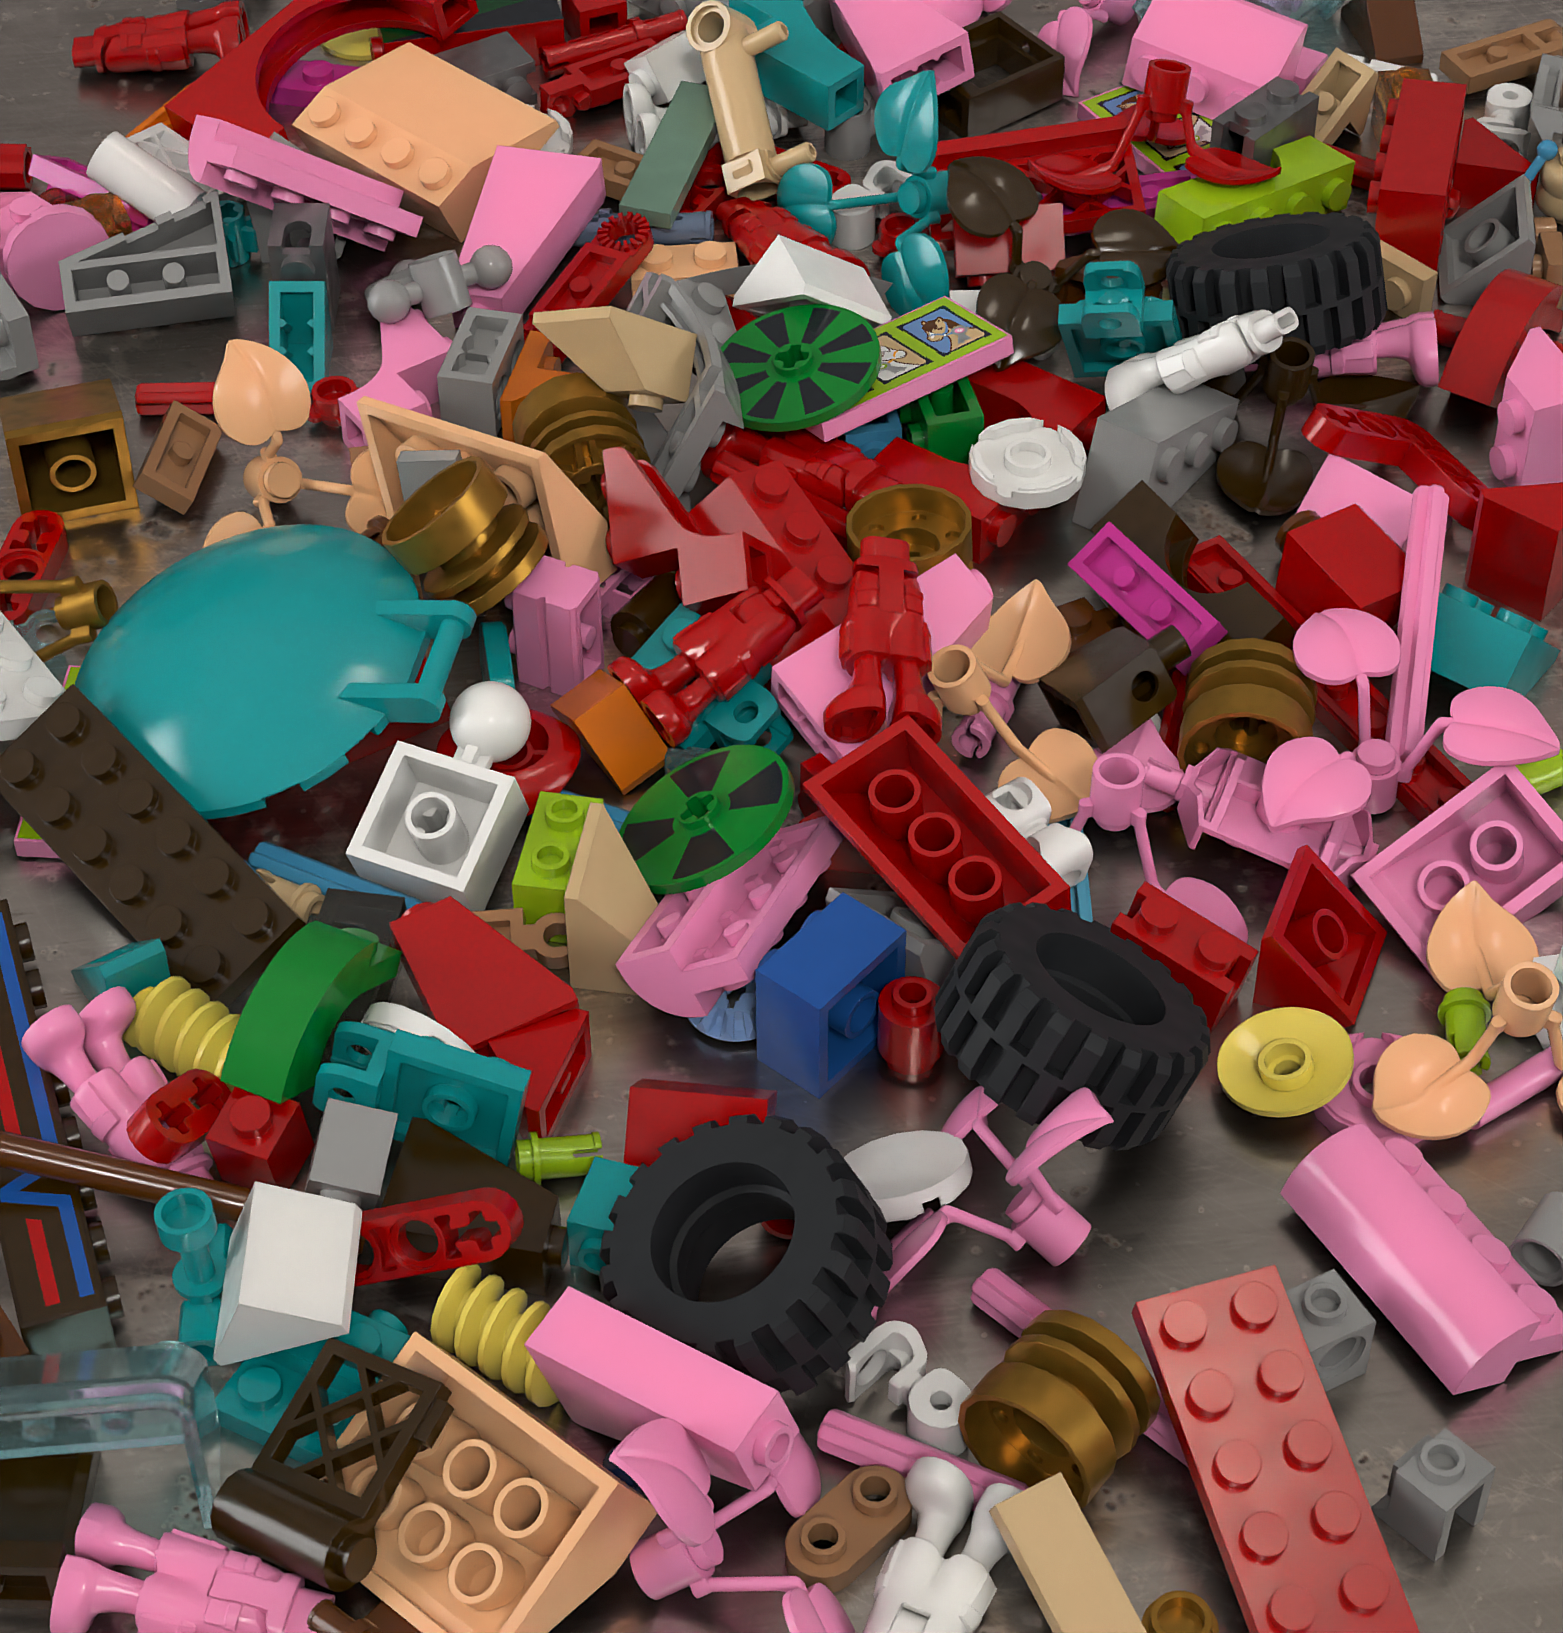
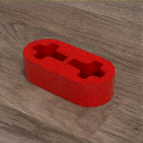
[126,1069,231,1164]

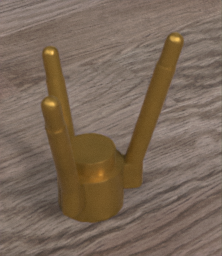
[0,575,119,663]

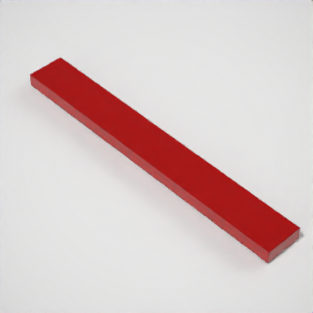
[1187,535,1472,822]

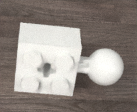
[345,681,531,911]

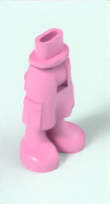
[1244,311,1439,387]
[21,986,214,1180]
[50,1502,335,1633]

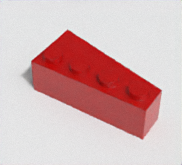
[1367,78,1467,272]

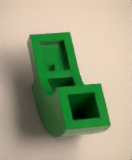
[220,920,402,1104]

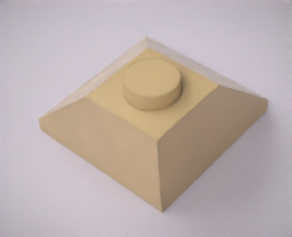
[532,306,697,413]
[564,802,658,996]

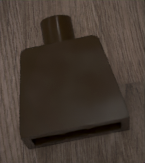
[1037,625,1191,754]

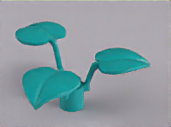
[777,70,950,316]

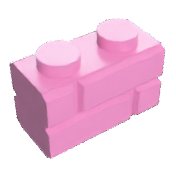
[504,555,605,696]

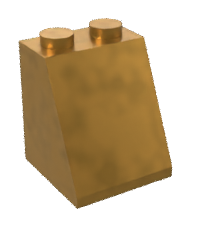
[0,378,139,521]

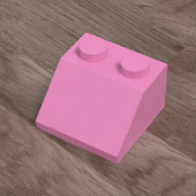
[1489,327,1563,487]

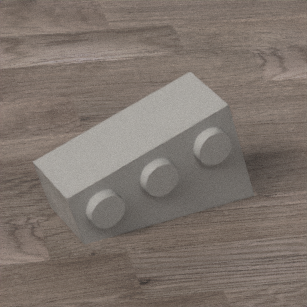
[58,189,237,337]

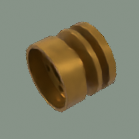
[512,372,651,525]
[381,456,549,616]
[846,484,973,576]
[1177,638,1318,773]
[958,1310,1161,1509]

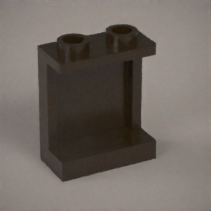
[0,1407,101,1609]

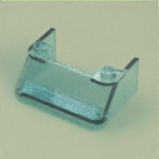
[0,1340,221,1529]

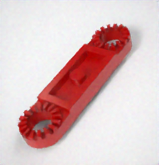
[523,211,654,364]

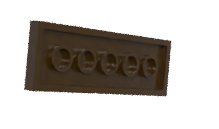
[0,684,307,1008]

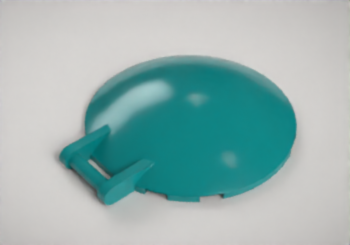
[75,524,477,819]

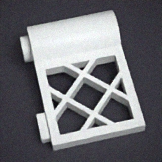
[86,122,244,222]

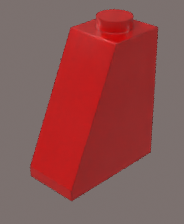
[389,896,580,1057]

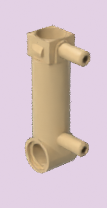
[686,0,817,201]

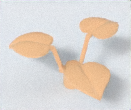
[202,339,388,548]
[927,579,1098,824]
[1372,881,1563,1140]

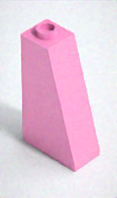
[829,0,975,103]
[452,145,606,328]
[771,553,993,764]
[524,1286,800,1492]

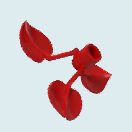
[1027,59,1282,195]

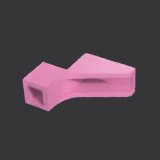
[338,307,453,448]

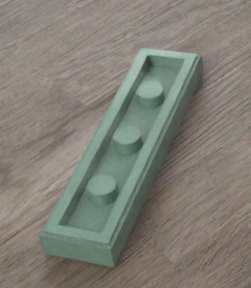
[619,81,718,229]

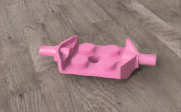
[1144,747,1379,888]

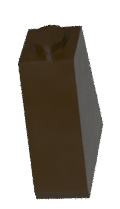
[381,1117,569,1296]

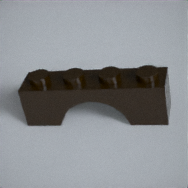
[1090,480,1296,651]

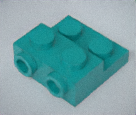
[210,1309,411,1464]

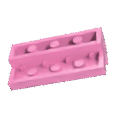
[188,115,423,252]
[615,816,845,1018]
[1280,1122,1563,1395]

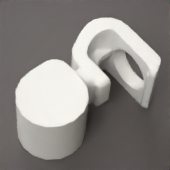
[1477,83,1533,159]
[832,160,921,251]
[985,777,1093,888]
[845,1320,971,1456]

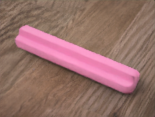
[817,1409,1029,1511]

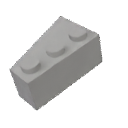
[1072,383,1239,530]

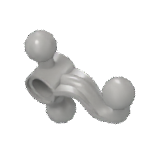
[364,244,513,324]

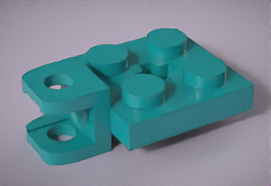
[1058,261,1183,378]
[632,603,794,760]
[312,1021,532,1167]

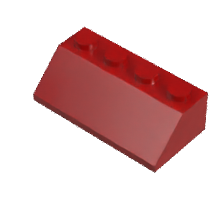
[688,459,853,717]
[803,714,1071,960]

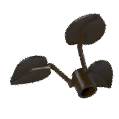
[946,156,1179,372]
[1201,337,1420,516]

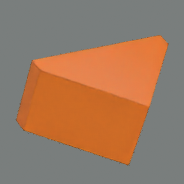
[550,669,673,796]

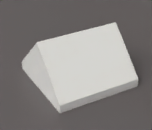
[732,234,891,328]
[213,1181,363,1366]

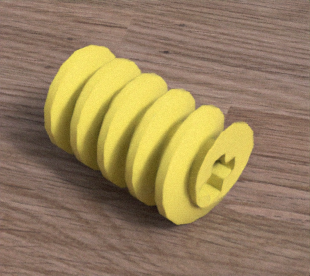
[122,976,241,1092]
[430,1264,559,1407]

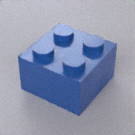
[754,892,906,1099]

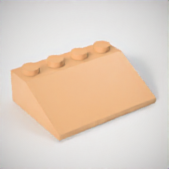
[292,42,560,243]
[356,396,617,584]
[319,1331,657,1633]

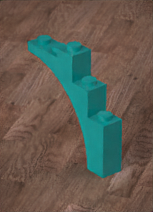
[729,0,864,131]

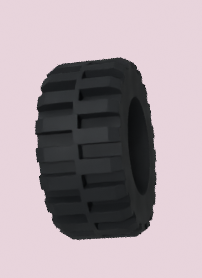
[1166,212,1388,364]
[934,902,1211,1151]
[599,1114,893,1396]

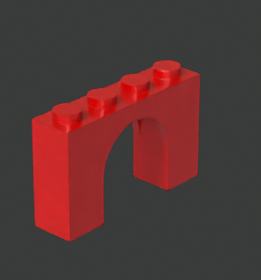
[873,361,1106,565]

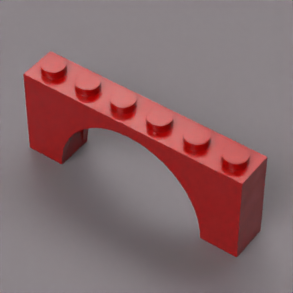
[164,0,479,141]

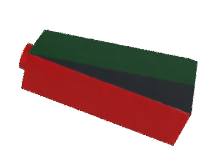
[369,0,565,66]

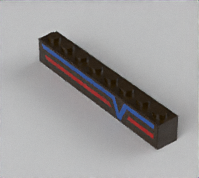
[0,899,125,1371]

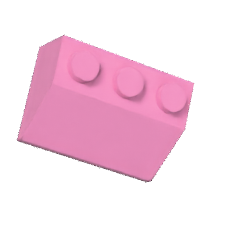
[1122,0,1308,120]

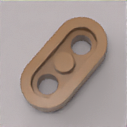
[785,1465,912,1593]

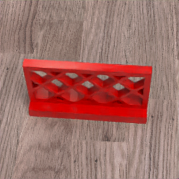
[929,114,1146,252]

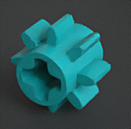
[220,200,259,268]

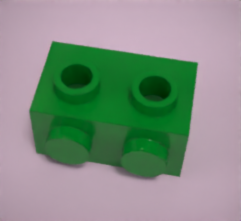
[897,376,984,464]

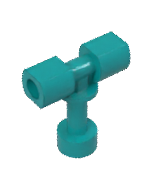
[154,1188,233,1368]

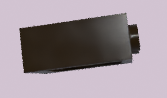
[937,11,1065,138]

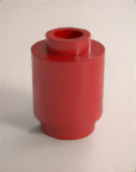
[877,976,944,1075]

